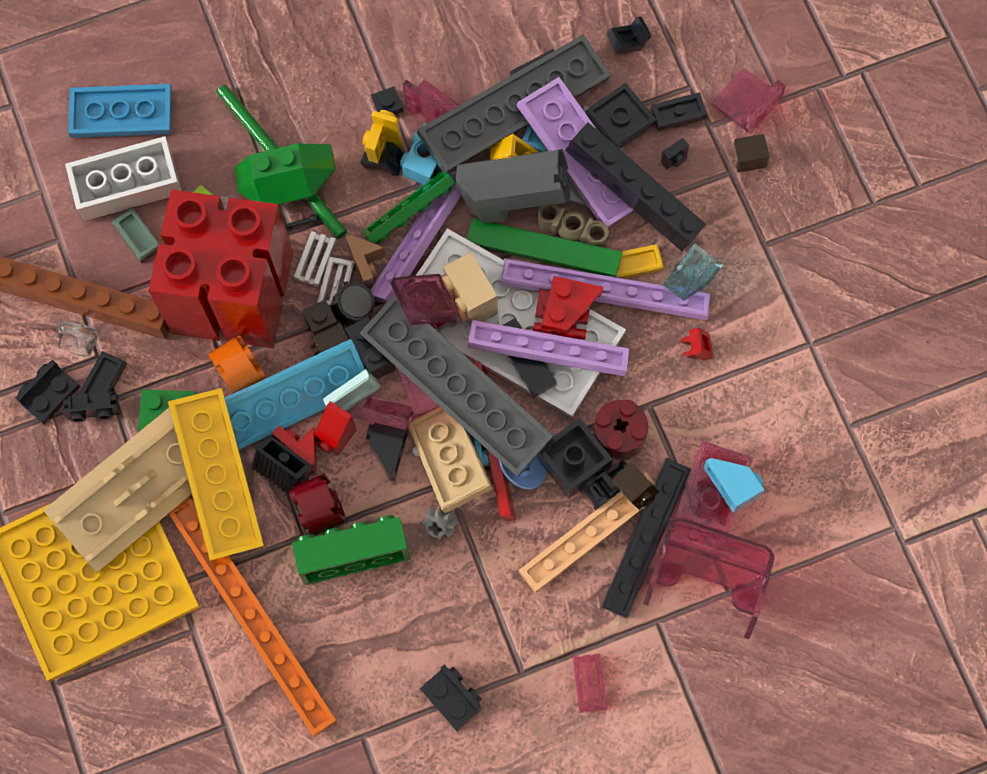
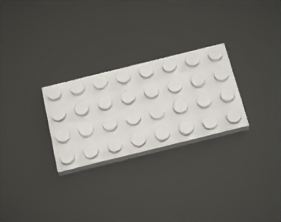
[409,229,626,419]

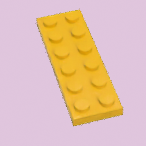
[168,388,264,560]

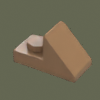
[345,235,385,289]

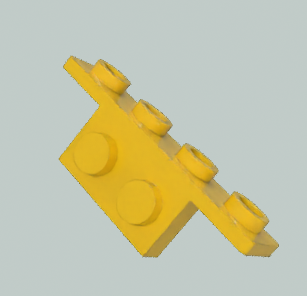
[362,110,404,164]

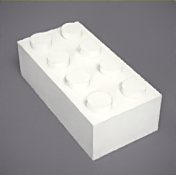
[65,136,182,221]

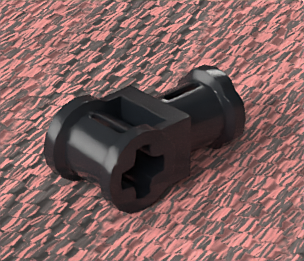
[579,460,627,511]

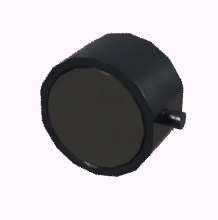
[331,281,375,326]

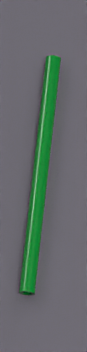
[217,85,347,239]

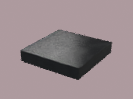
[585,83,657,149]

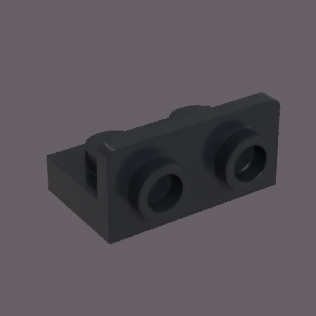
[15,360,81,425]
[420,664,482,732]

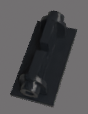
[62,391,120,422]

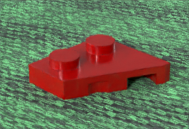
[541,276,603,333]

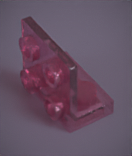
[712,68,786,134]
[403,79,459,124]

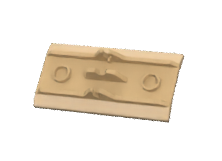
[43,408,192,573]

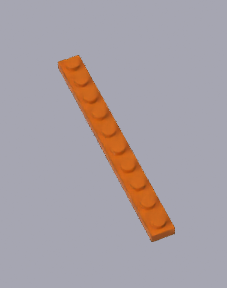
[168,496,337,737]

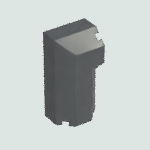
[456,149,571,224]

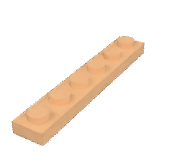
[519,472,655,593]

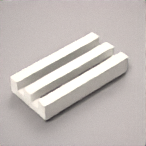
[294,231,336,287]
[317,257,355,310]

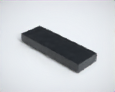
[503,318,557,398]

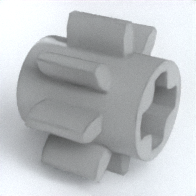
[422,505,458,540]

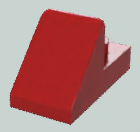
[272,425,317,474]

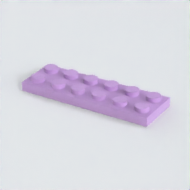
[516,77,634,228]

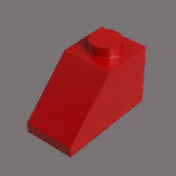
[314,401,357,456]

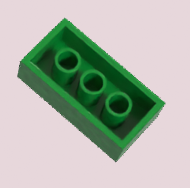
[292,515,410,585]

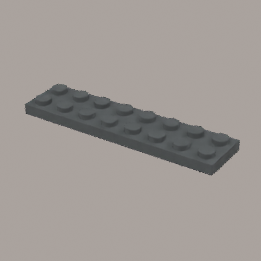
[416,34,611,173]
[360,293,555,477]

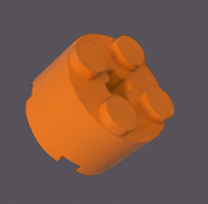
[208,335,267,394]

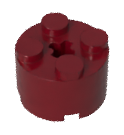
[593,399,648,460]
[289,473,346,536]

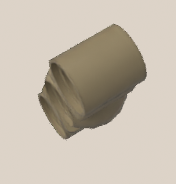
[538,204,609,248]

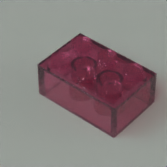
[674,440,753,540]

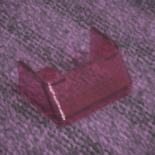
[643,518,775,639]

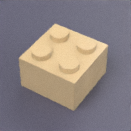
[442,252,498,328]

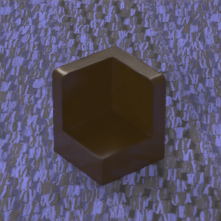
[734,134,770,172]

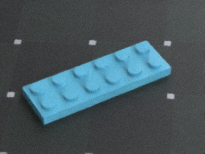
[224,339,365,450]

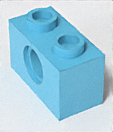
[400,124,440,185]

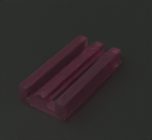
[573,653,607,713]

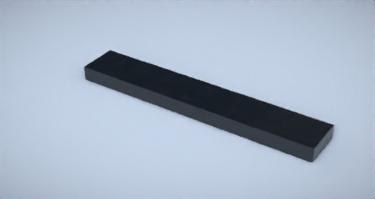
[601,458,691,618]

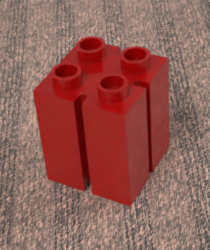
[148,189,293,349]

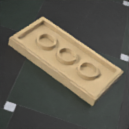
[407,406,493,513]

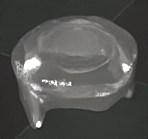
[57,320,100,357]

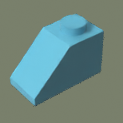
[704,458,764,513]

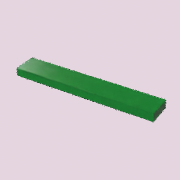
[466,218,623,278]

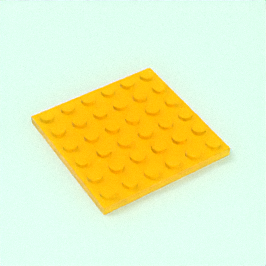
[0,504,200,682]

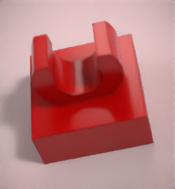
[681,327,713,361]

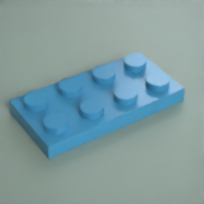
[68,84,172,138]

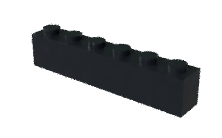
[565,122,706,251]

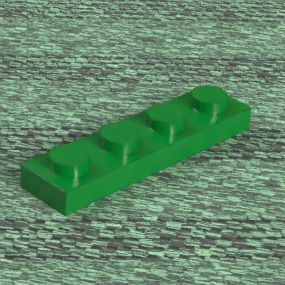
[362,171,455,243]

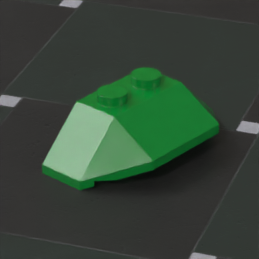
[234,143,336,206]

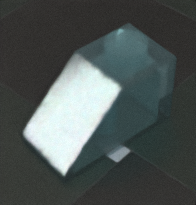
[663,243,724,301]

